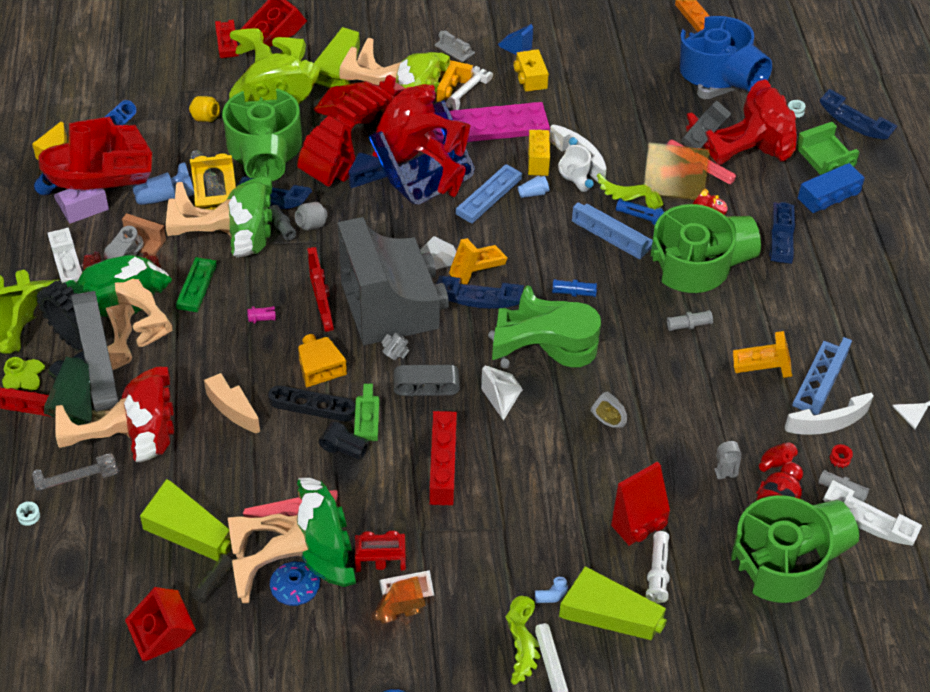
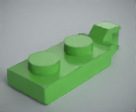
[354,384,379,441]

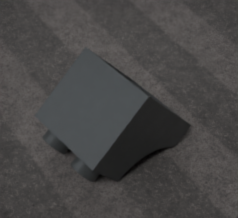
[337,217,449,345]

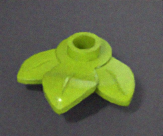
[2,357,45,391]

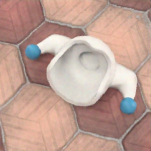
[558,137,593,192]

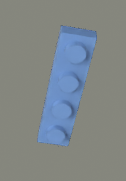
[456,164,522,223]

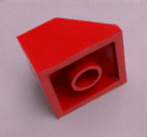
[125,587,196,661]

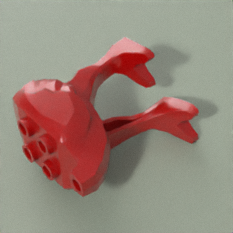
[686,79,797,165]
[372,84,471,197]

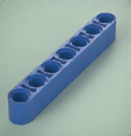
[34,100,136,195]

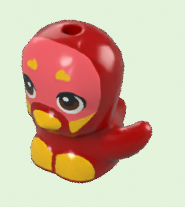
[693,189,728,215]

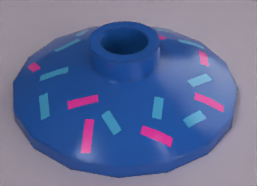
[270,562,320,606]

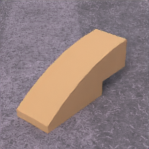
[204,373,260,433]

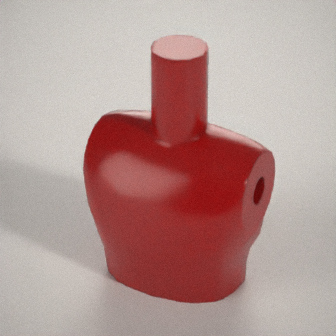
[759,442,798,472]

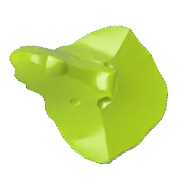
[0,270,59,354]

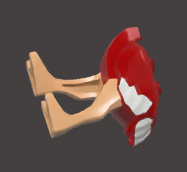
[56,367,174,463]

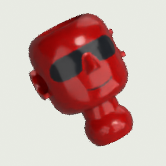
[756,462,803,501]

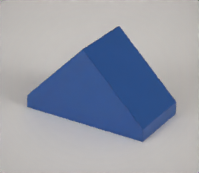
[498,24,533,55]

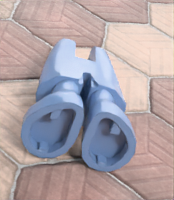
[132,162,194,205]

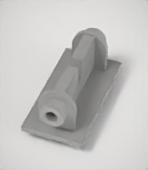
[435,30,475,62]

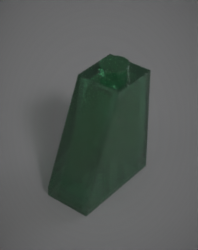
[44,356,92,425]

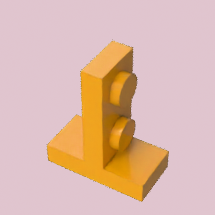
[437,60,473,106]
[449,238,507,285]
[733,331,792,378]

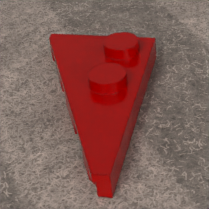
[307,247,334,332]

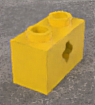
[514,49,549,92]
[528,130,550,176]

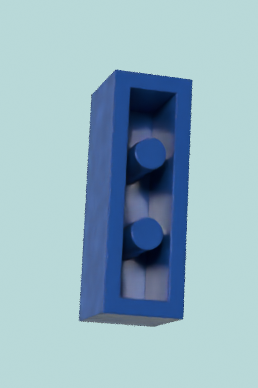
[798,163,865,213]

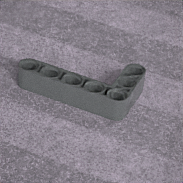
[72,291,119,412]

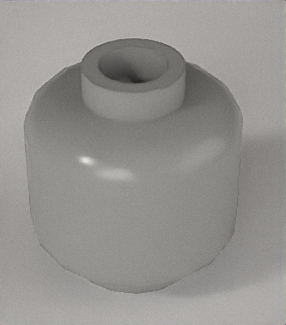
[295,202,327,231]

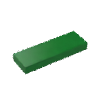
[176,257,217,312]

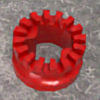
[830,444,853,468]

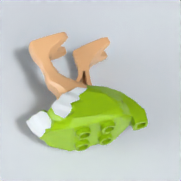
[339,38,450,94]

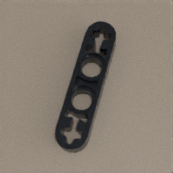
[268,385,356,422]

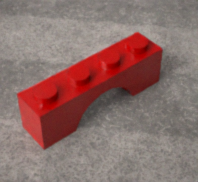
[429,411,457,505]

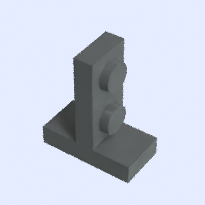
[681,100,731,153]

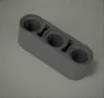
[394,365,460,396]

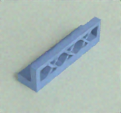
[572,202,653,259]
[792,337,852,415]

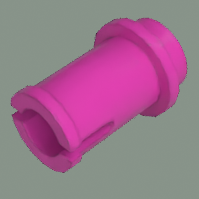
[247,306,275,324]

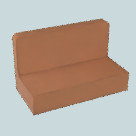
[122,213,166,257]

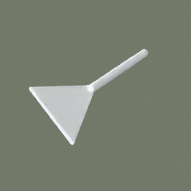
[893,401,930,429]

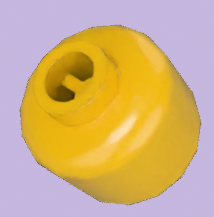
[189,96,220,122]

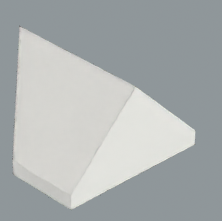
[481,365,523,421]

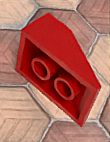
[240,0,307,47]
[314,82,380,124]
[611,462,670,546]

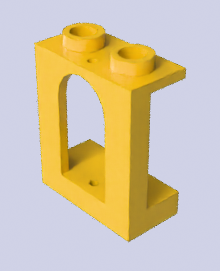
[190,154,236,210]

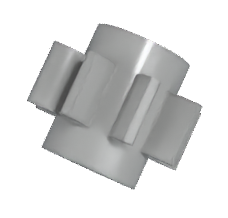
[381,332,410,360]

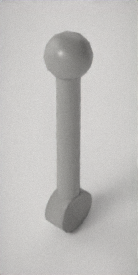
[488,330,510,368]

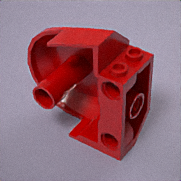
[38,117,152,190]

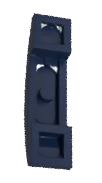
[819,89,897,139]
[236,177,312,209]
[437,275,524,309]

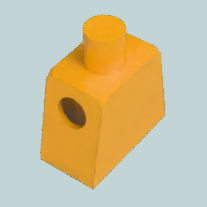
[298,334,347,388]

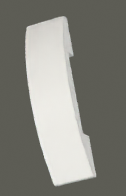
[549,125,606,182]
[48,228,82,283]
[784,393,873,435]
[823,480,922,546]

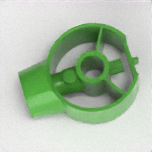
[222,89,302,181]
[651,204,761,293]
[731,495,859,603]

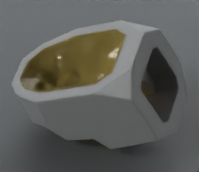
[590,391,627,428]

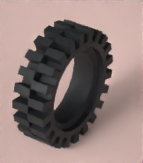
[37,281,83,350]

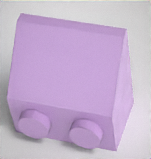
[54,188,109,224]

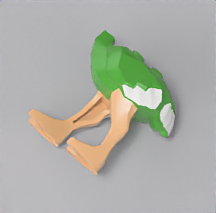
[166,177,272,257]

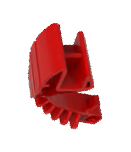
[297,74,405,187]

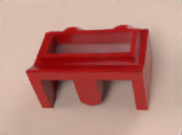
[355,531,406,572]

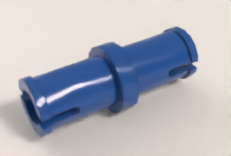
[552,279,597,297]

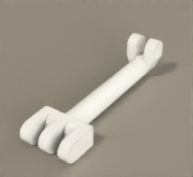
[446,66,493,110]

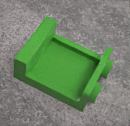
[796,122,859,175]

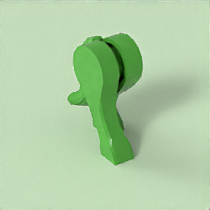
[492,286,601,367]

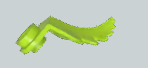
[597,173,663,210]
[506,596,541,685]

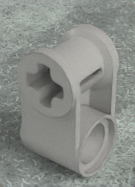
[104,226,144,259]

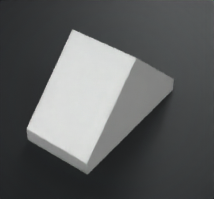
[420,236,456,269]

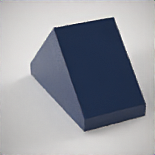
[349,153,388,188]

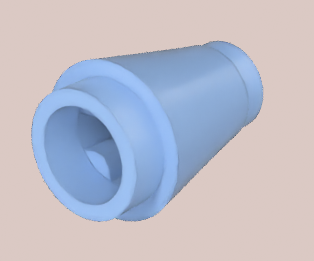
[518,175,549,198]

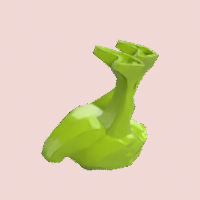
[229,29,320,105]

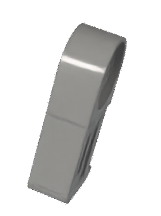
[714,441,741,479]

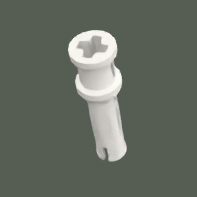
[646,531,670,603]

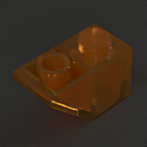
[372,576,426,624]

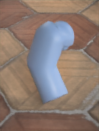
[535,577,568,603]

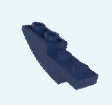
[769,202,795,264]

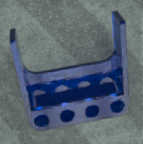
[369,100,475,205]

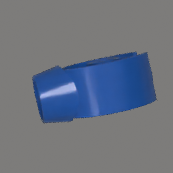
[680,16,772,92]

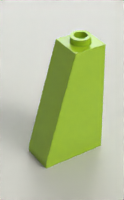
[314,27,360,87]
[140,479,232,562]
[559,567,667,640]

